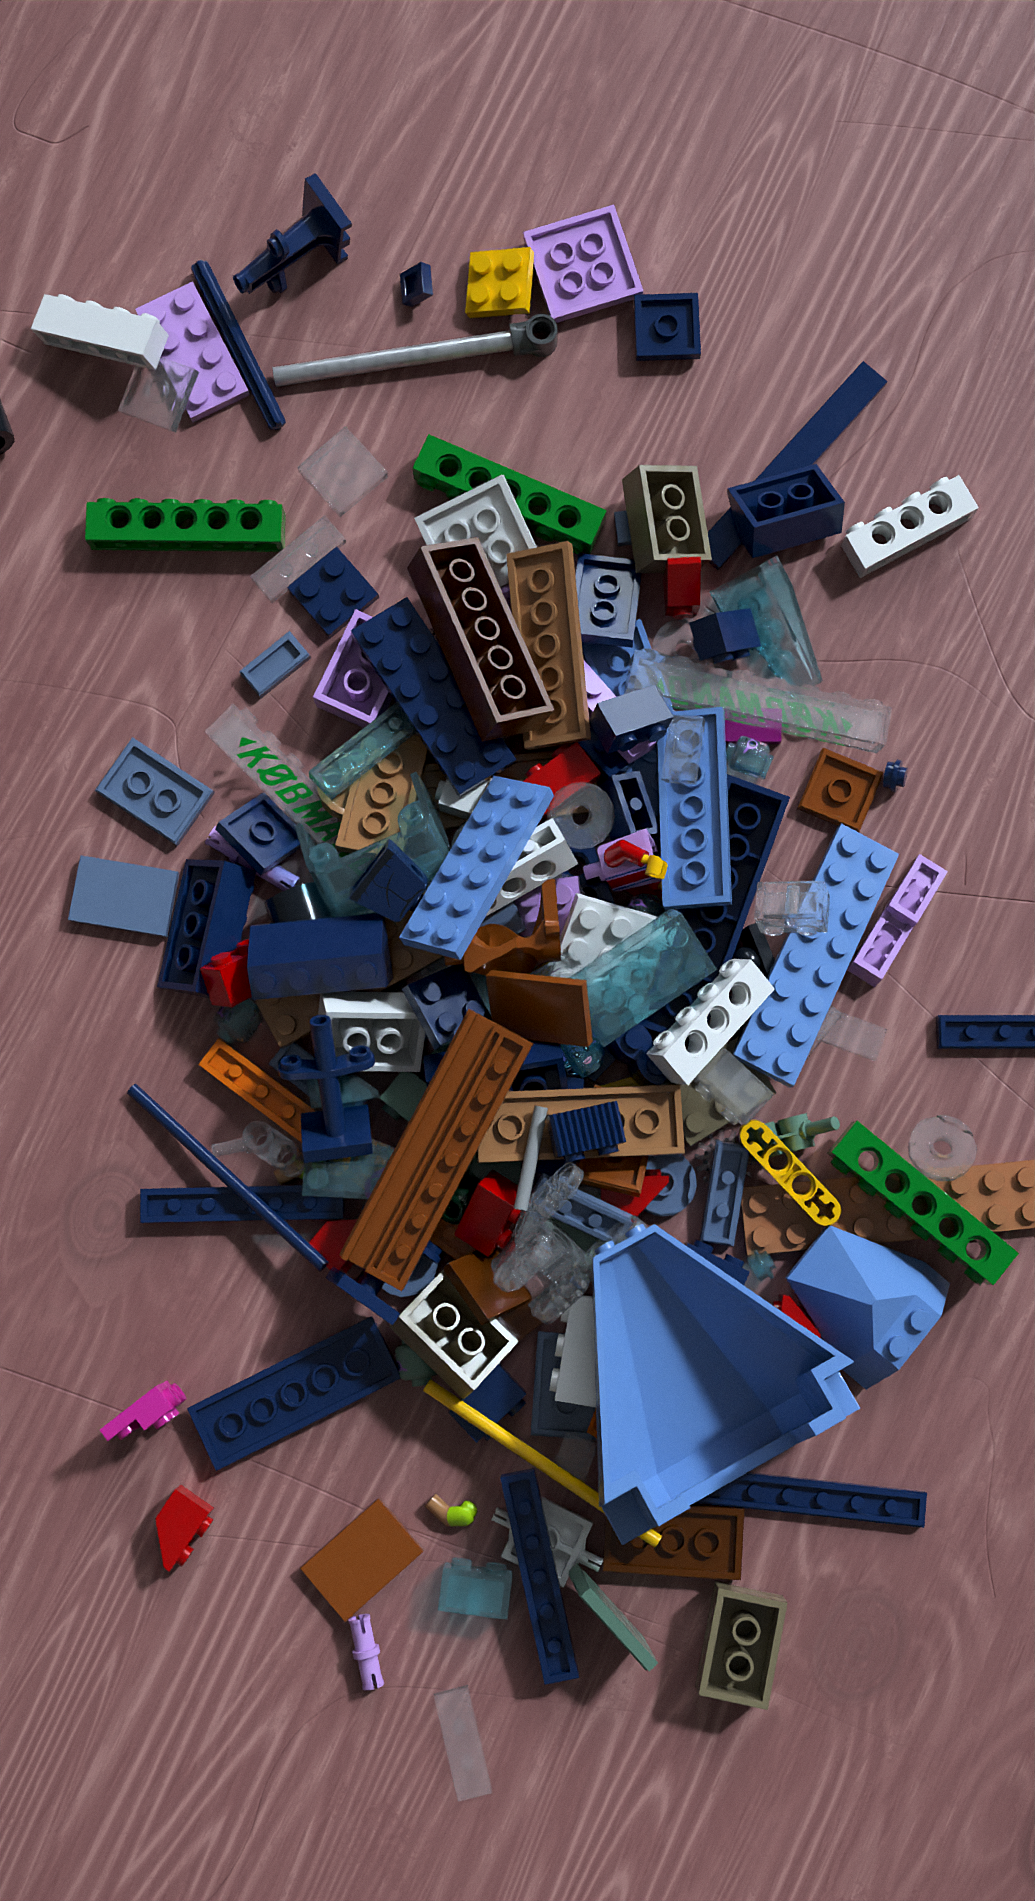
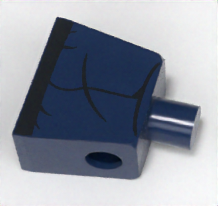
[349,839,428,922]

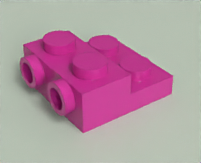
[100,1380,187,1441]

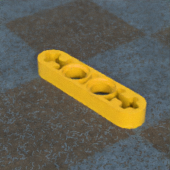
[738,1119,841,1226]

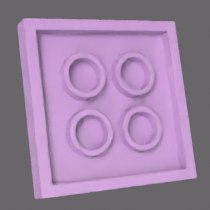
[523,205,643,323]

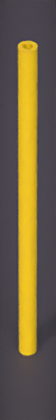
[423,1379,662,1548]

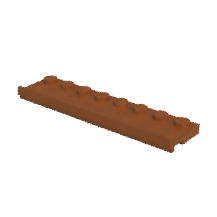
[339,1009,534,1291]

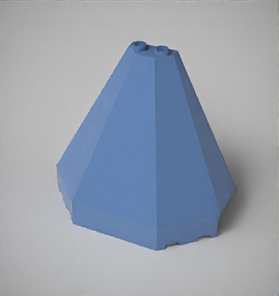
[592,1224,860,1545]

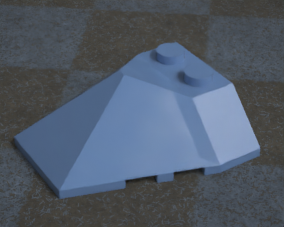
[785,1225,950,1390]

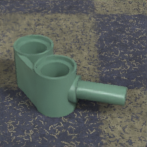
[746,1113,840,1161]

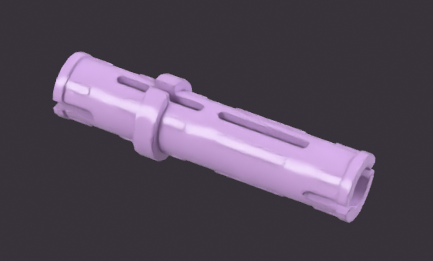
[205,826,300,891]

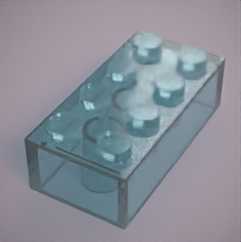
[569,908,717,1047]

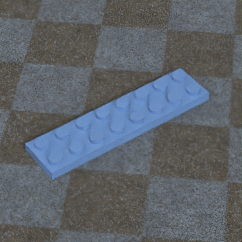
[730,823,899,1088]

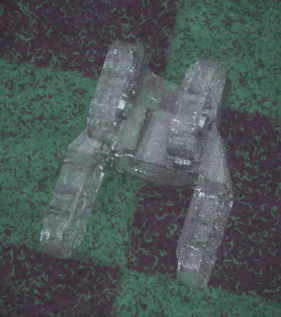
[491,1162,647,1325]

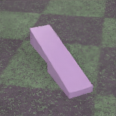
[847,854,948,987]

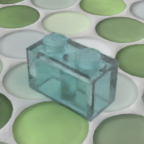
[438,1558,512,1620]

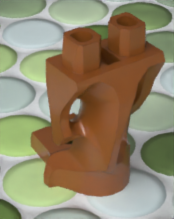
[444,879,561,976]

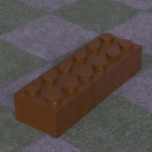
[407,537,555,742]

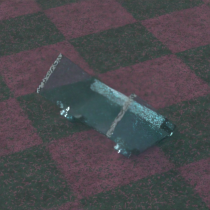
[295,772,451,917]

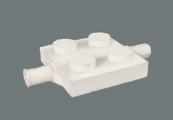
[491,1496,603,1587]

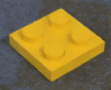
[465,247,534,318]

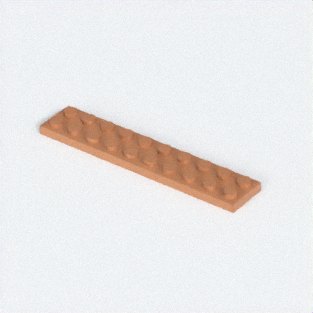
[741,1160,1035,1256]

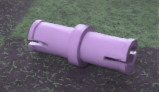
[348,1614,384,1690]

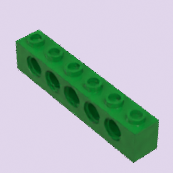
[412,434,607,554]
[85,498,286,552]
[827,1121,1019,1286]

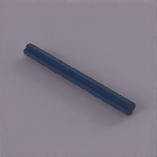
[191,260,286,431]

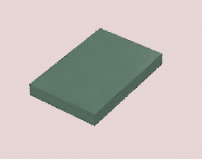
[568,1563,658,1671]

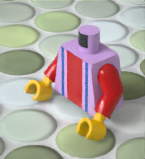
[583,829,668,899]

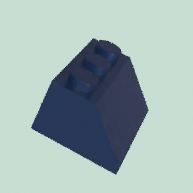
[727,464,845,558]

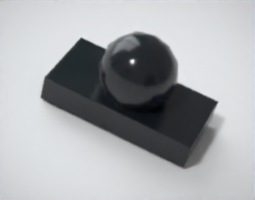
[732,922,775,979]

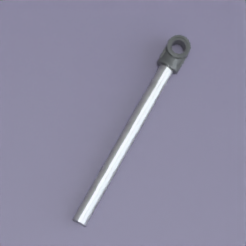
[273,314,558,387]

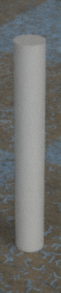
[513,1106,548,1212]

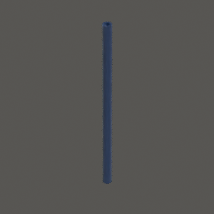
[127,1084,329,1272]

